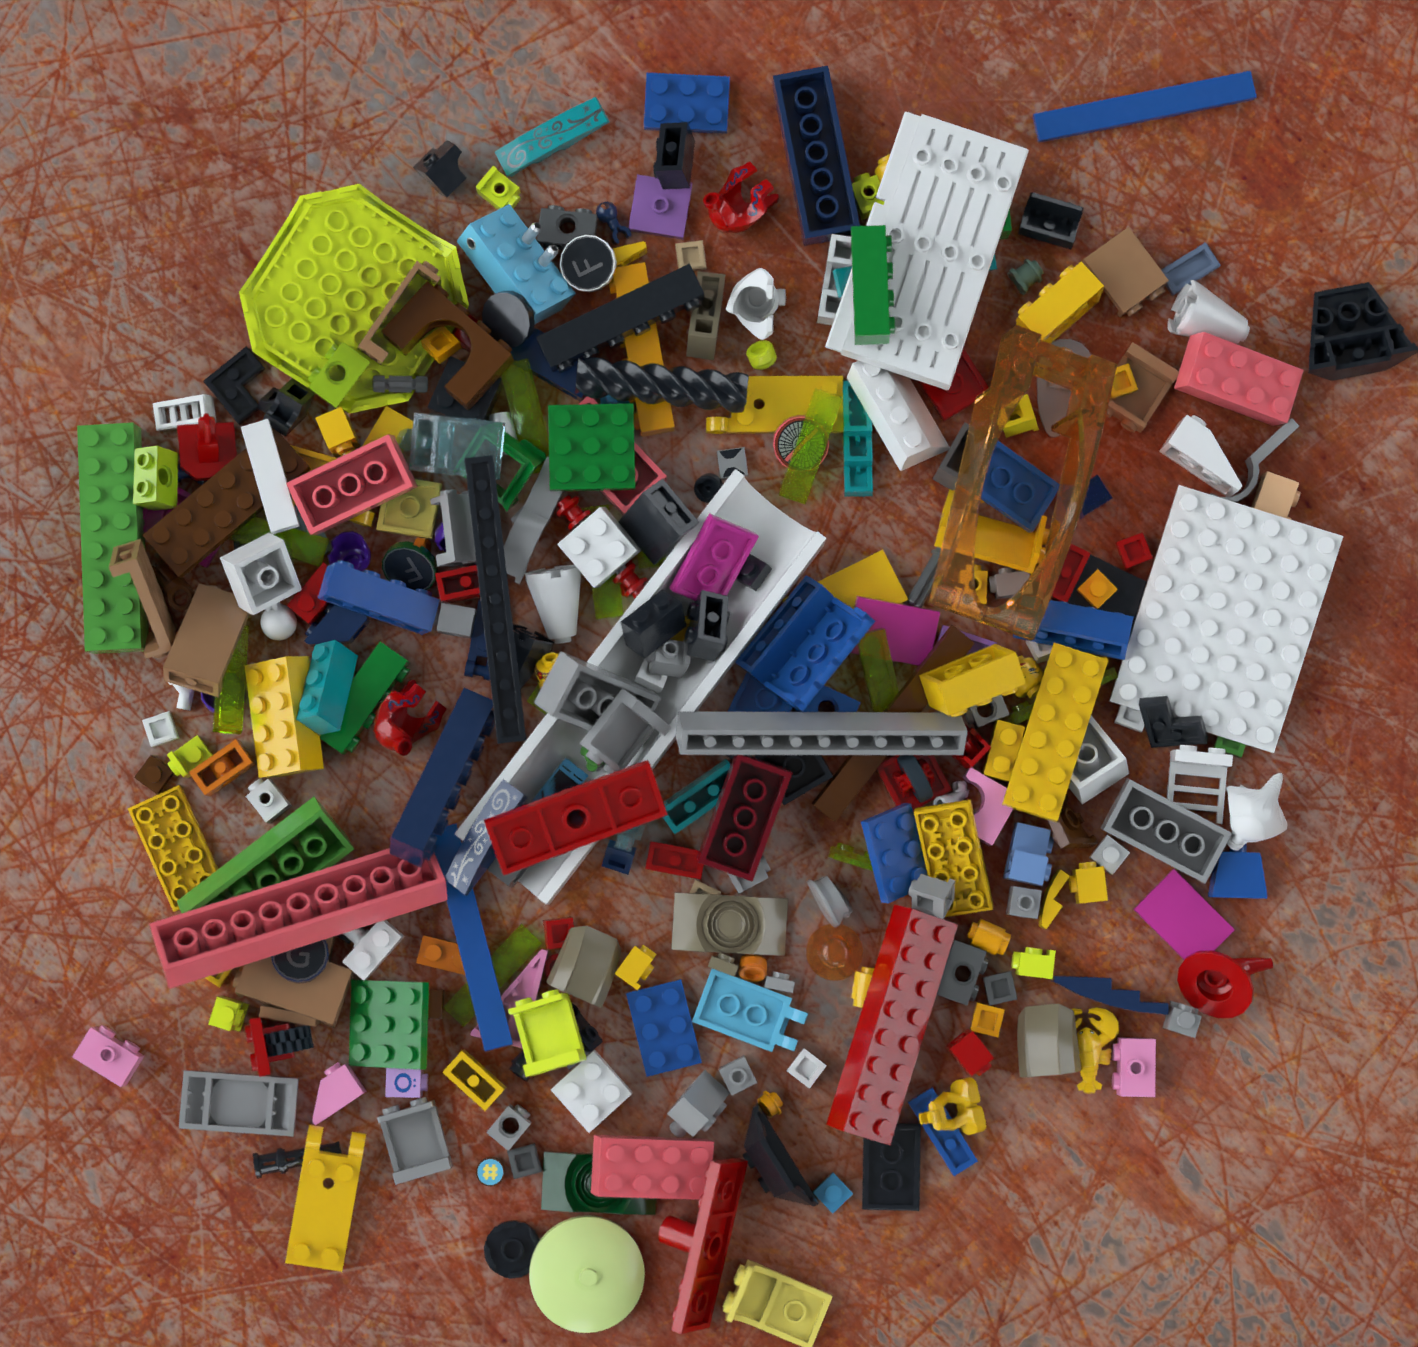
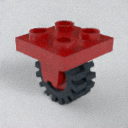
[244,1017,314,1077]

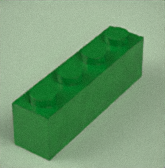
[851,225,895,345]
[320,641,410,755]

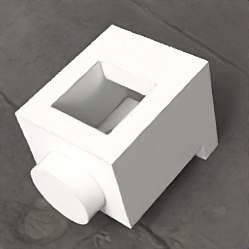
[246,778,292,823]

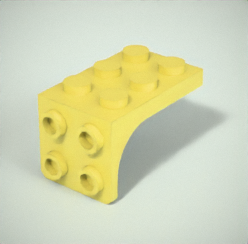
[723,1259,833,1347]

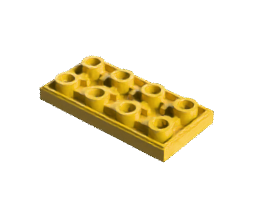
[782,550,908,609]
[128,785,218,912]
[914,799,994,917]

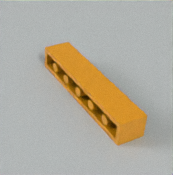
[609,262,675,437]

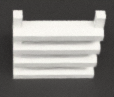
[1167,745,1233,824]

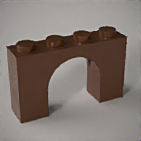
[381,281,514,411]

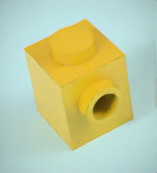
[1068,861,1108,904]

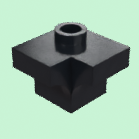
[413,140,466,197]
[257,378,316,437]

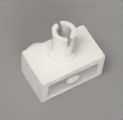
[342,920,405,980]

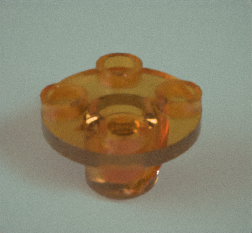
[806,924,863,981]

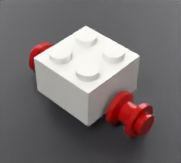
[556,495,648,599]

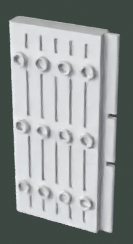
[825,112,1029,390]

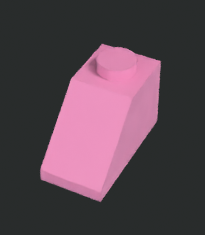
[312,1062,367,1125]

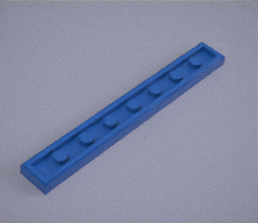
[1032,71,1257,143]
[434,824,513,1052]

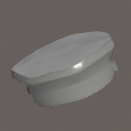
[807,876,853,928]

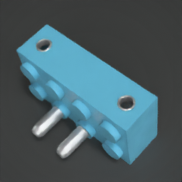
[457,204,576,324]

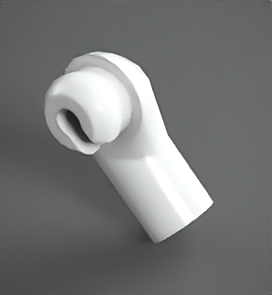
[168,682,195,711]
[934,781,969,805]

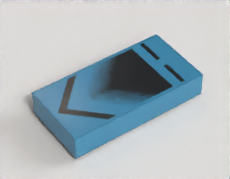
[530,757,589,803]

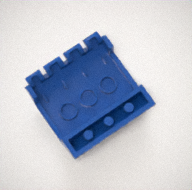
[735,575,876,712]

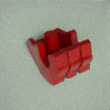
[951,723,991,769]

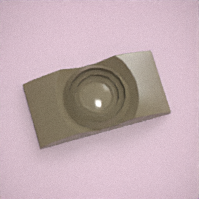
[671,892,788,955]

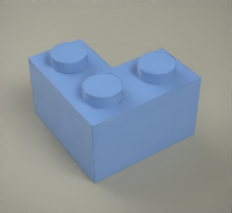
[1003,822,1054,886]

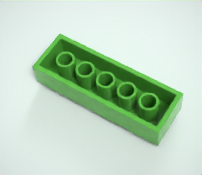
[177,796,354,913]

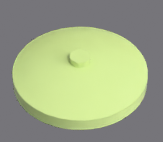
[529,1215,645,1333]

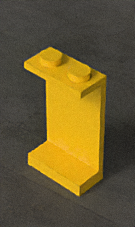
[934,489,1050,574]

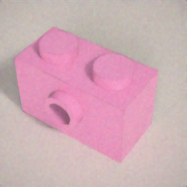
[72,1025,144,1087]
[1112,1037,1156,1097]

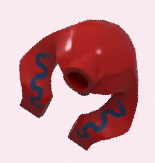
[703,161,779,233]
[373,679,447,756]

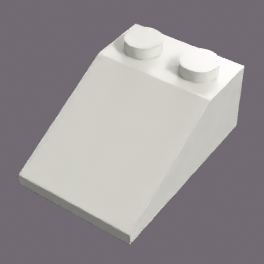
[1159,415,1242,497]
[1068,716,1129,804]

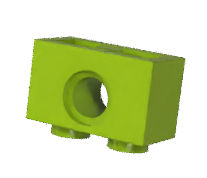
[307,341,370,408]
[133,445,178,511]

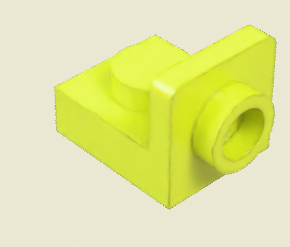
[167,735,213,778]

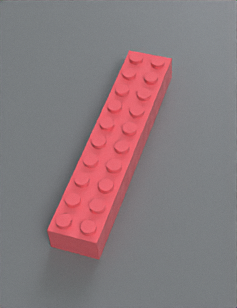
[149,848,448,989]

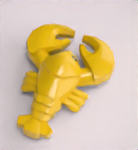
[1071,1007,1119,1094]

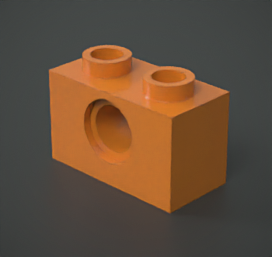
[189,739,257,797]

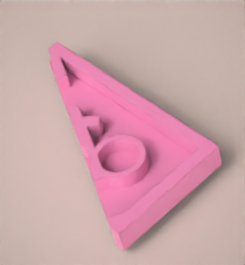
[470,949,548,1048]

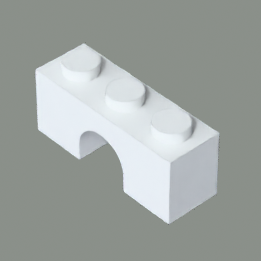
[817,234,852,325]

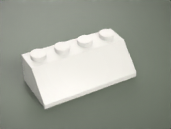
[847,361,950,471]

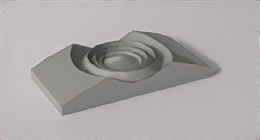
[179,1070,299,1137]

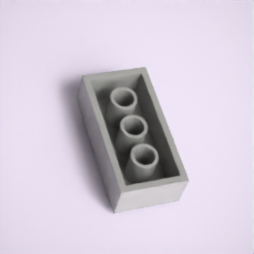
[534,651,661,731]
[1100,778,1232,883]

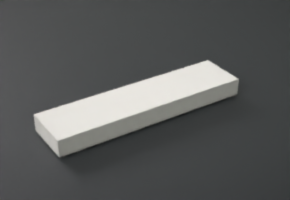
[241,419,300,535]

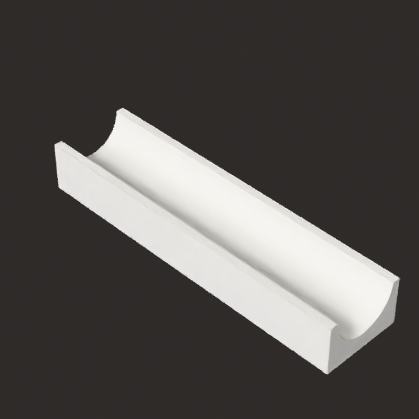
[455,469,826,905]

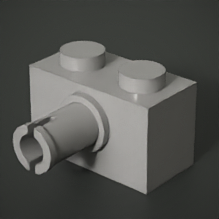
[667,1070,730,1138]

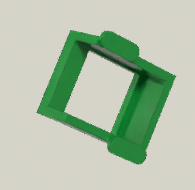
[453,421,547,512]

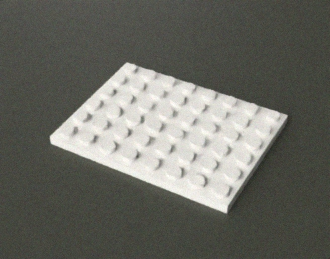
[1109,485,1343,753]

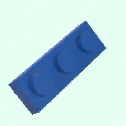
[908,1087,978,1176]

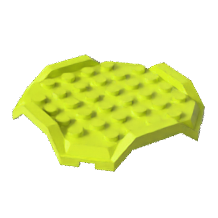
[239,184,469,414]

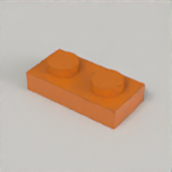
[416,935,465,975]

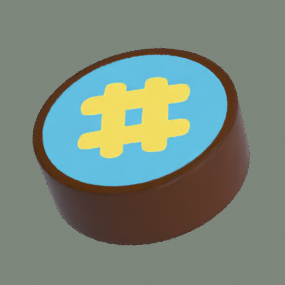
[476,1157,505,1187]

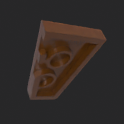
[1048,794,1099,849]

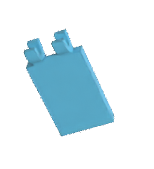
[692,968,808,1052]

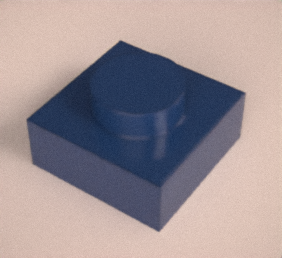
[602,839,637,875]

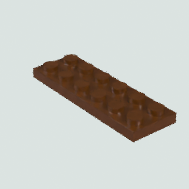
[143,428,311,579]

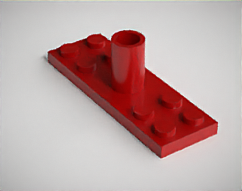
[483,760,667,876]
[659,1158,748,1334]

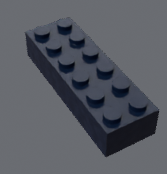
[772,65,860,246]
[390,687,495,867]

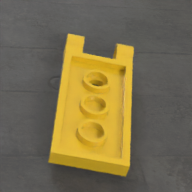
[706,376,843,434]
[285,1125,366,1272]

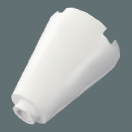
[1168,280,1250,344]
[525,565,581,644]

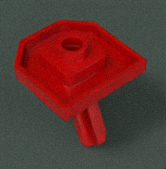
[177,413,237,481]

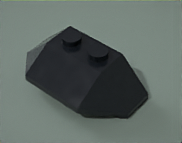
[742,1103,819,1207]

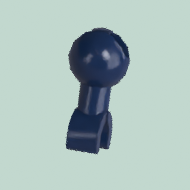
[596,202,632,246]

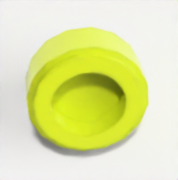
[746,340,777,370]

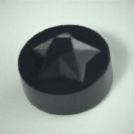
[694,473,723,503]

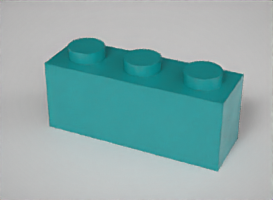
[296,640,358,735]
[663,759,731,834]

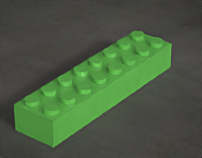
[77,423,149,654]

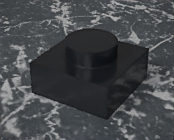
[736,554,772,591]

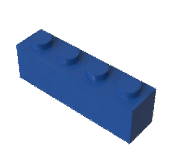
[318,561,440,635]
[1013,594,1133,660]

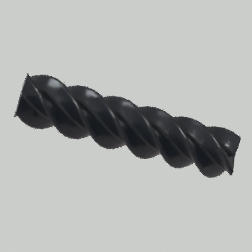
[575,357,749,413]

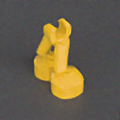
[918,1077,986,1135]

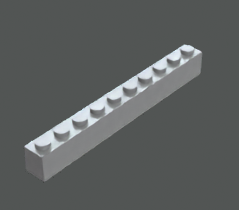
[676,712,967,755]

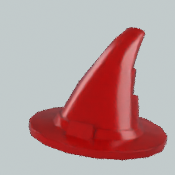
[1177,950,1273,1019]

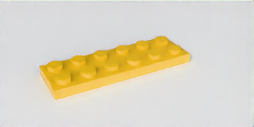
[1002,643,1108,823]

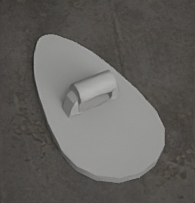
[1037,339,1094,437]

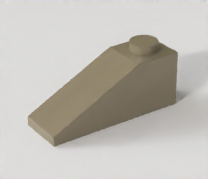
[686,271,726,360]

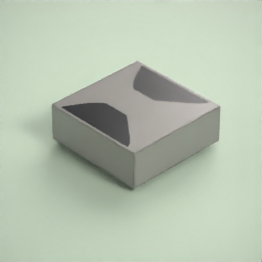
[717,447,748,480]

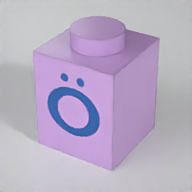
[385,1068,428,1098]

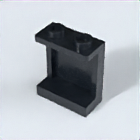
[618,479,699,565]

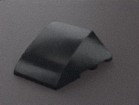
[1308,282,1418,381]

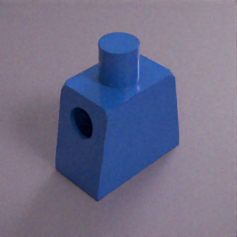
[1208,843,1267,899]

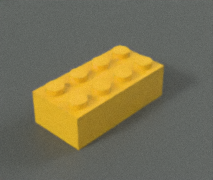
[244,656,324,778]

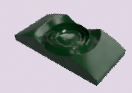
[541,1151,656,1215]

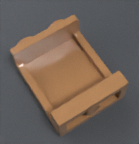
[1082,227,1169,318]
[1093,342,1179,433]

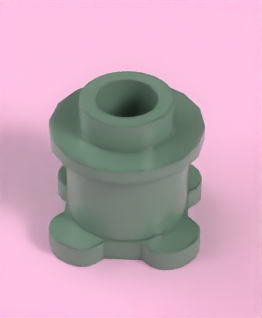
[1007,259,1044,295]

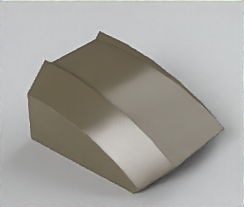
[546,926,621,1008]
[1017,1003,1081,1078]

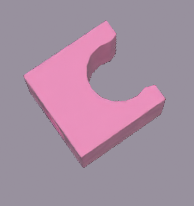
[963,768,1013,846]

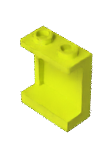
[508,989,587,1077]

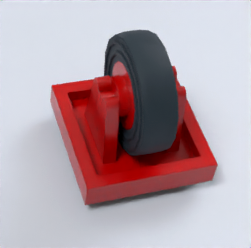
[876,755,952,810]

